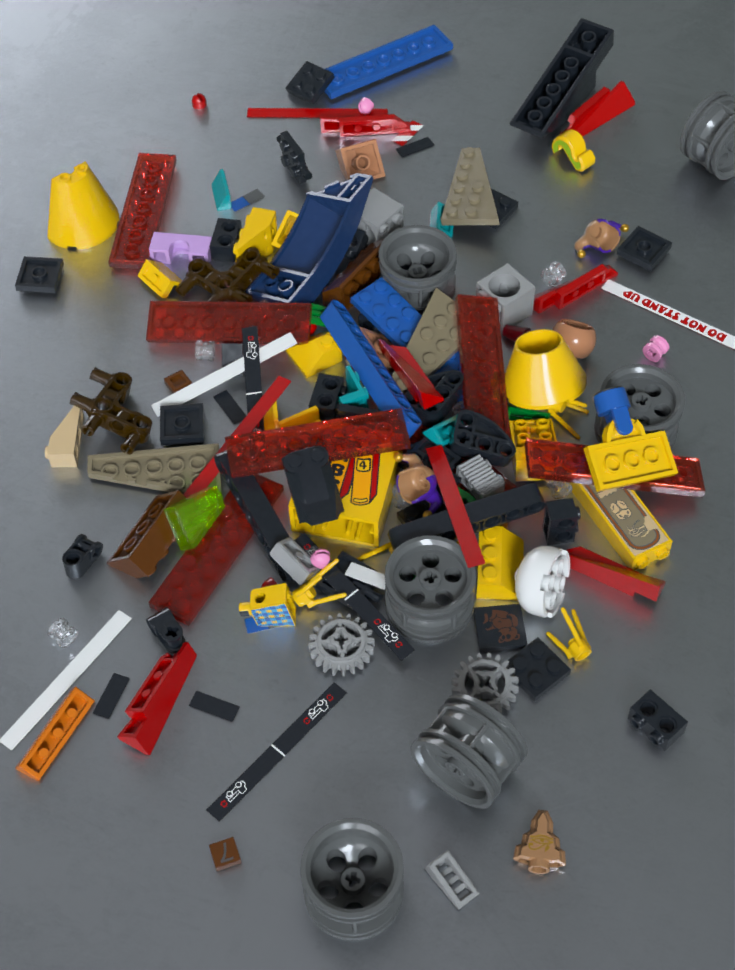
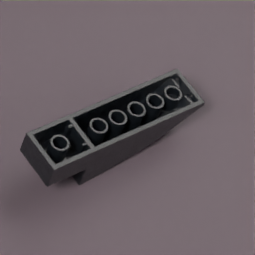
[510,18,614,138]

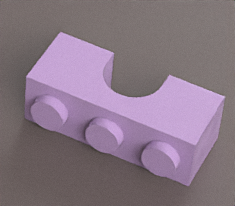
[149,232,212,264]

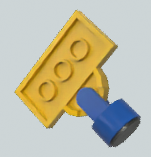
[584,386,678,492]

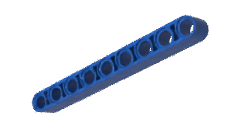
[320,300,422,441]

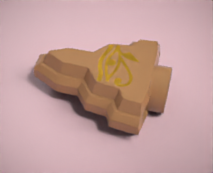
[513,810,566,874]

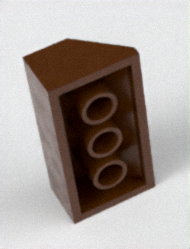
[322,239,384,310]
[107,490,197,578]

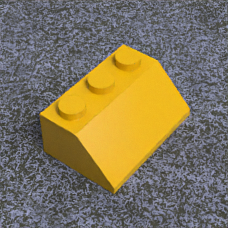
[476,526,524,601]

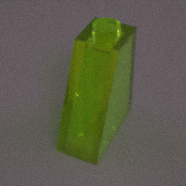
[163,486,225,551]

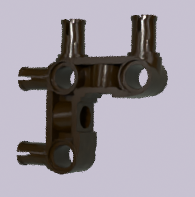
[175,247,280,315]
[70,367,152,455]

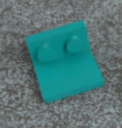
[339,365,369,408]

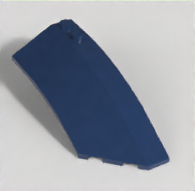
[245,173,374,321]

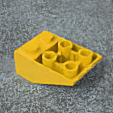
[233,207,278,263]
[509,418,561,482]

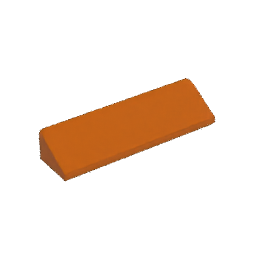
[15,686,95,781]

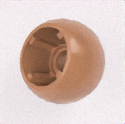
[552,319,596,359]

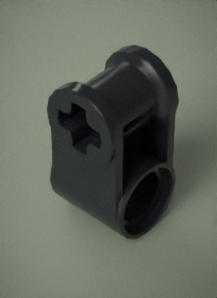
[62,534,103,579]
[146,607,186,653]

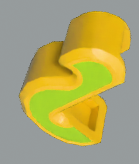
[552,129,595,172]

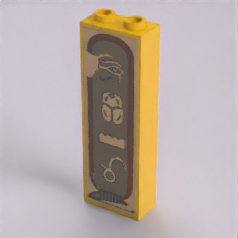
[560,443,673,570]

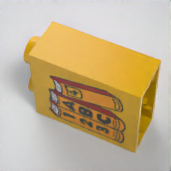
[288,420,403,547]

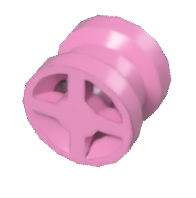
[642,335,669,362]

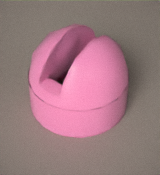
[358,97,374,114]
[310,548,330,569]

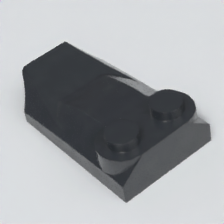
[281,446,344,526]

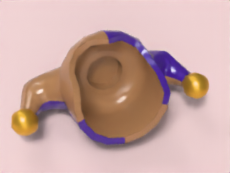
[574,218,629,258]
[394,452,443,517]

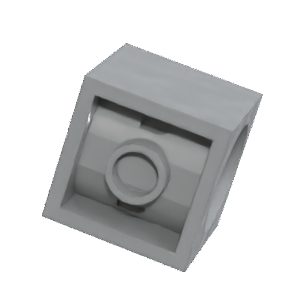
[357,188,404,248]
[475,263,535,334]

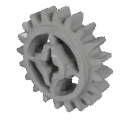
[308,613,375,677]
[451,652,519,714]

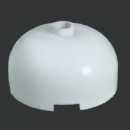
[515,546,570,618]

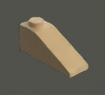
[45,406,84,467]

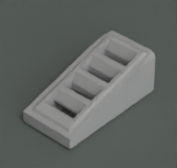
[425,850,480,910]

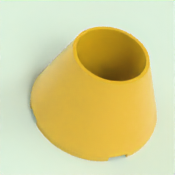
[501,329,587,410]

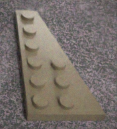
[441,147,500,226]
[392,288,484,394]
[87,443,222,502]

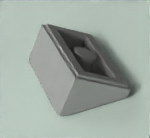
[270,537,321,585]

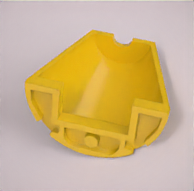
[47,161,119,250]

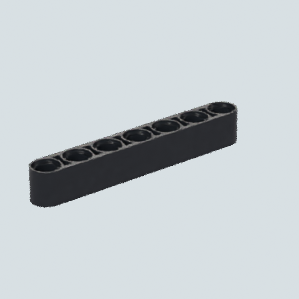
[214,447,294,583]
[387,483,546,551]

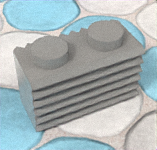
[456,454,505,500]

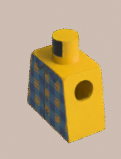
[239,583,296,626]

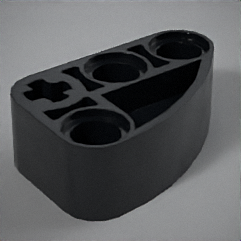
[404,370,464,428]
[449,409,516,467]

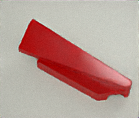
[560,80,635,136]
[320,114,411,137]
[533,264,618,314]
[379,339,444,410]
[566,546,666,602]
[117,642,197,755]

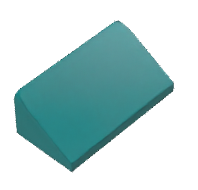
[211,169,232,211]
[430,201,454,238]
[422,414,464,447]

